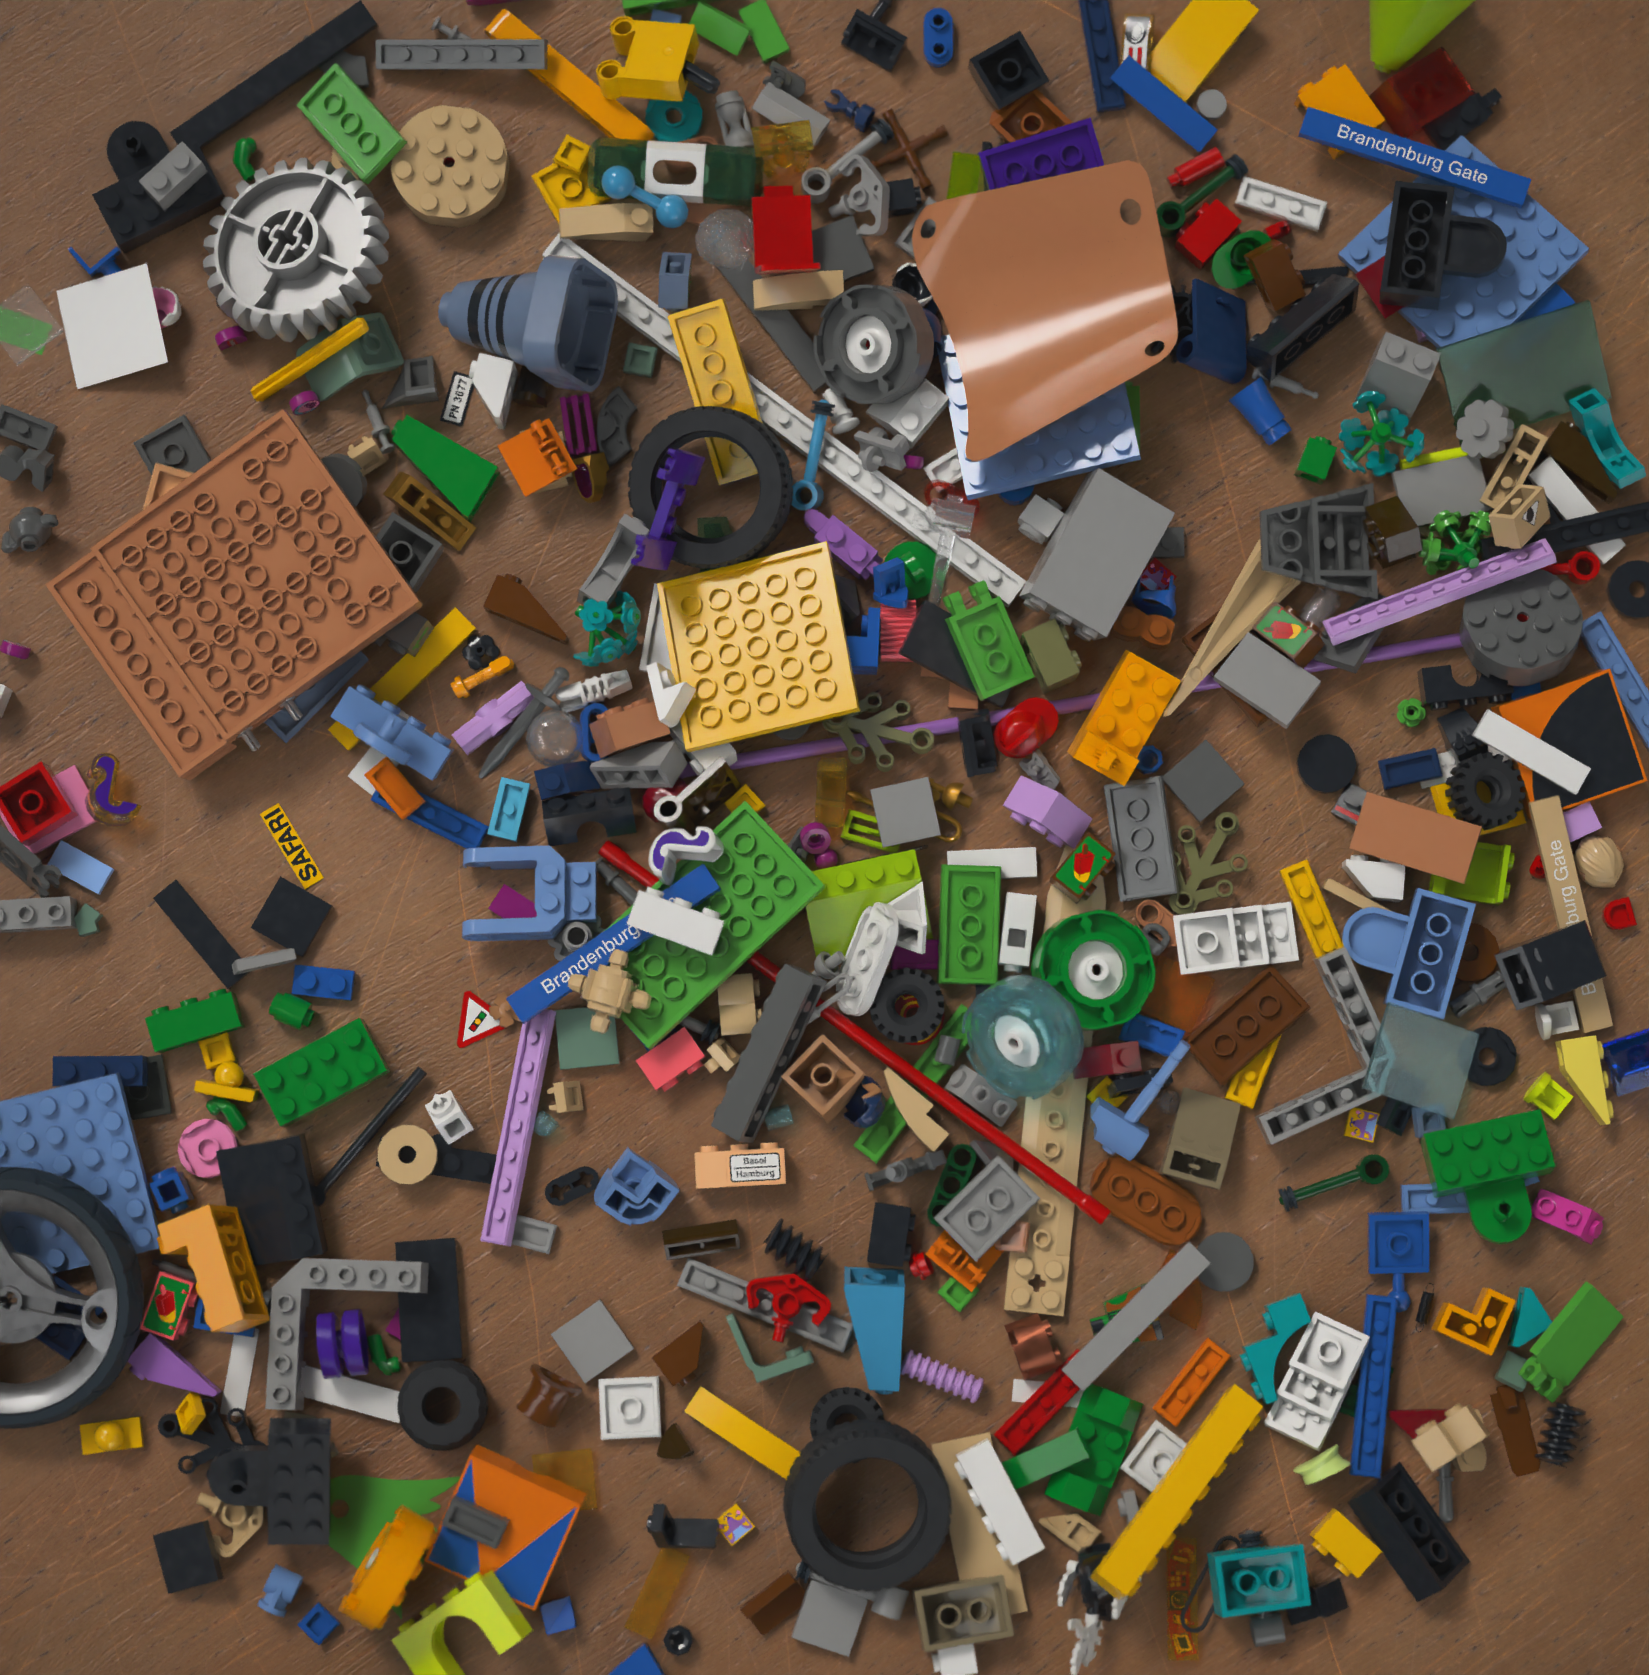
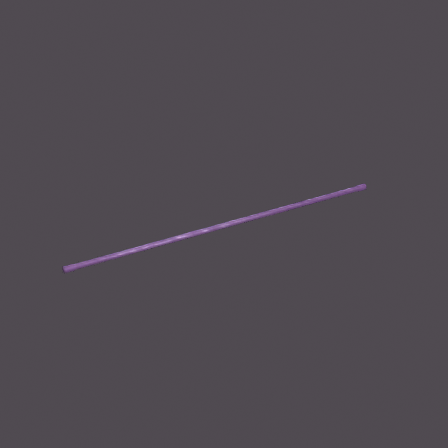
[679,633,1463,779]

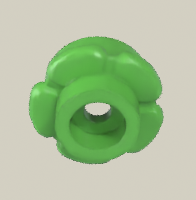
[1397,698,1426,727]

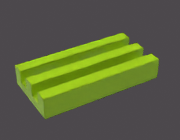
[840,809,900,853]

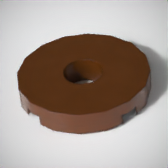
[1455,923,1499,982]

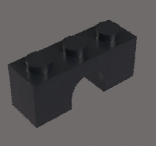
[1417,665,1514,711]
[542,787,637,846]

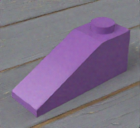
[128,1333,222,1397]

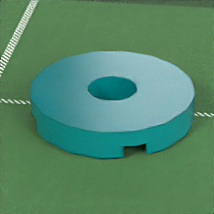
[645,90,703,142]

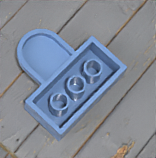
[330,684,454,780]
[1342,888,1476,1020]

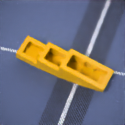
[684,1386,800,1479]

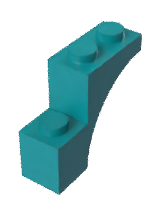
[1239,1293,1312,1404]

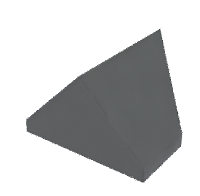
[382,356,439,409]

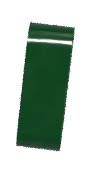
[926,1144,976,1227]

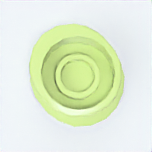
[1293,1445,1351,1485]

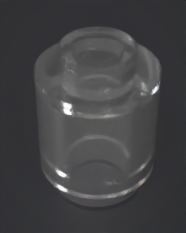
[1299,587,1341,628]

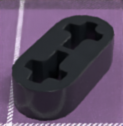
[545,1166,599,1206]

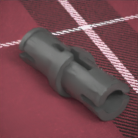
[1448,971,1507,1018]

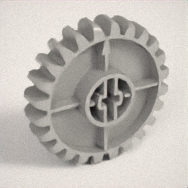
[203,158,389,342]

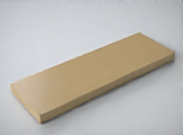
[931,1432,1027,1615]

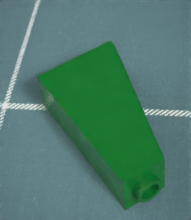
[391,415,500,522]

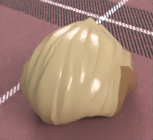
[1573,836,1624,888]

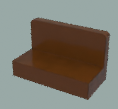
[740,1570,806,1635]

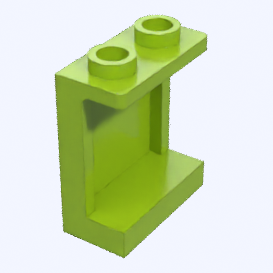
[1428,842,1514,906]

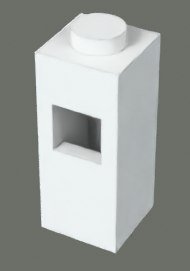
[998,892,1037,973]

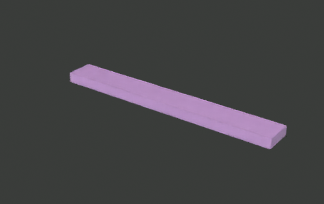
[1322,538,1557,646]
[480,1009,556,1246]

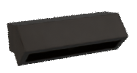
[662,1219,741,1260]

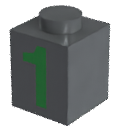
[384,612,434,657]

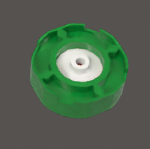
[1031,910,1156,1031]

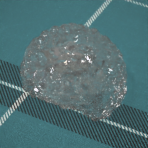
[695,209,754,270]

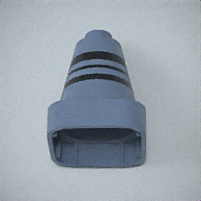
[438,255,618,392]

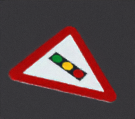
[457,991,505,1048]

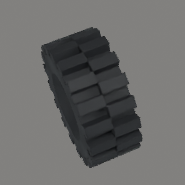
[1445,752,1525,831]
[870,968,944,1044]
[810,1387,885,1464]

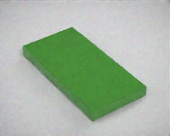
[297,63,407,184]
[937,864,1001,985]

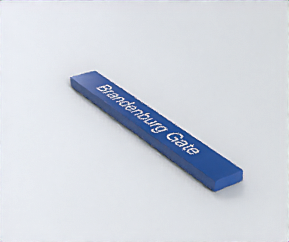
[1298,107,1531,209]
[506,863,721,1024]

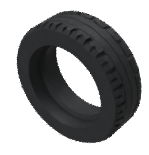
[628,406,794,568]
[783,1419,952,1591]

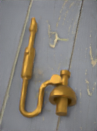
[845,777,974,843]

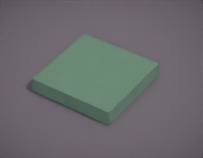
[555,1007,620,1070]

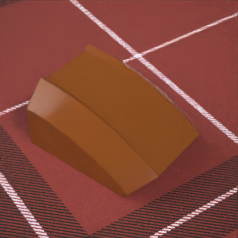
[989,89,1073,144]

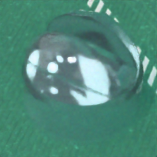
[534,1110,559,1136]

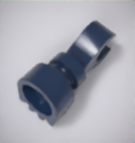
[824,89,876,133]

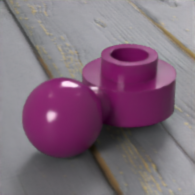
[800,822,838,869]

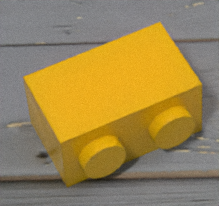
[1309,1508,1382,1578]

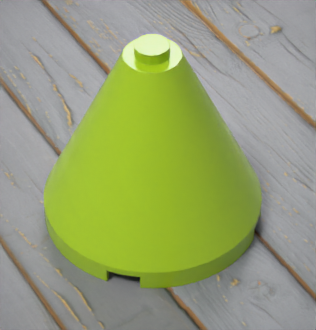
[1369,0,1475,74]

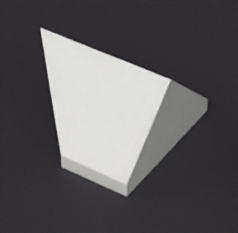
[888,881,927,954]

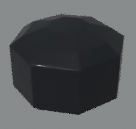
[663,1624,694,1656]

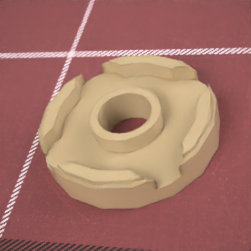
[378,1125,438,1184]

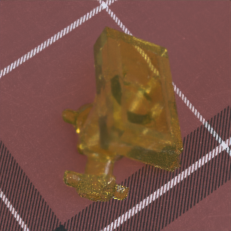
[751,120,814,178]

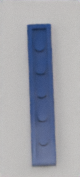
[1349,1294,1397,1478]

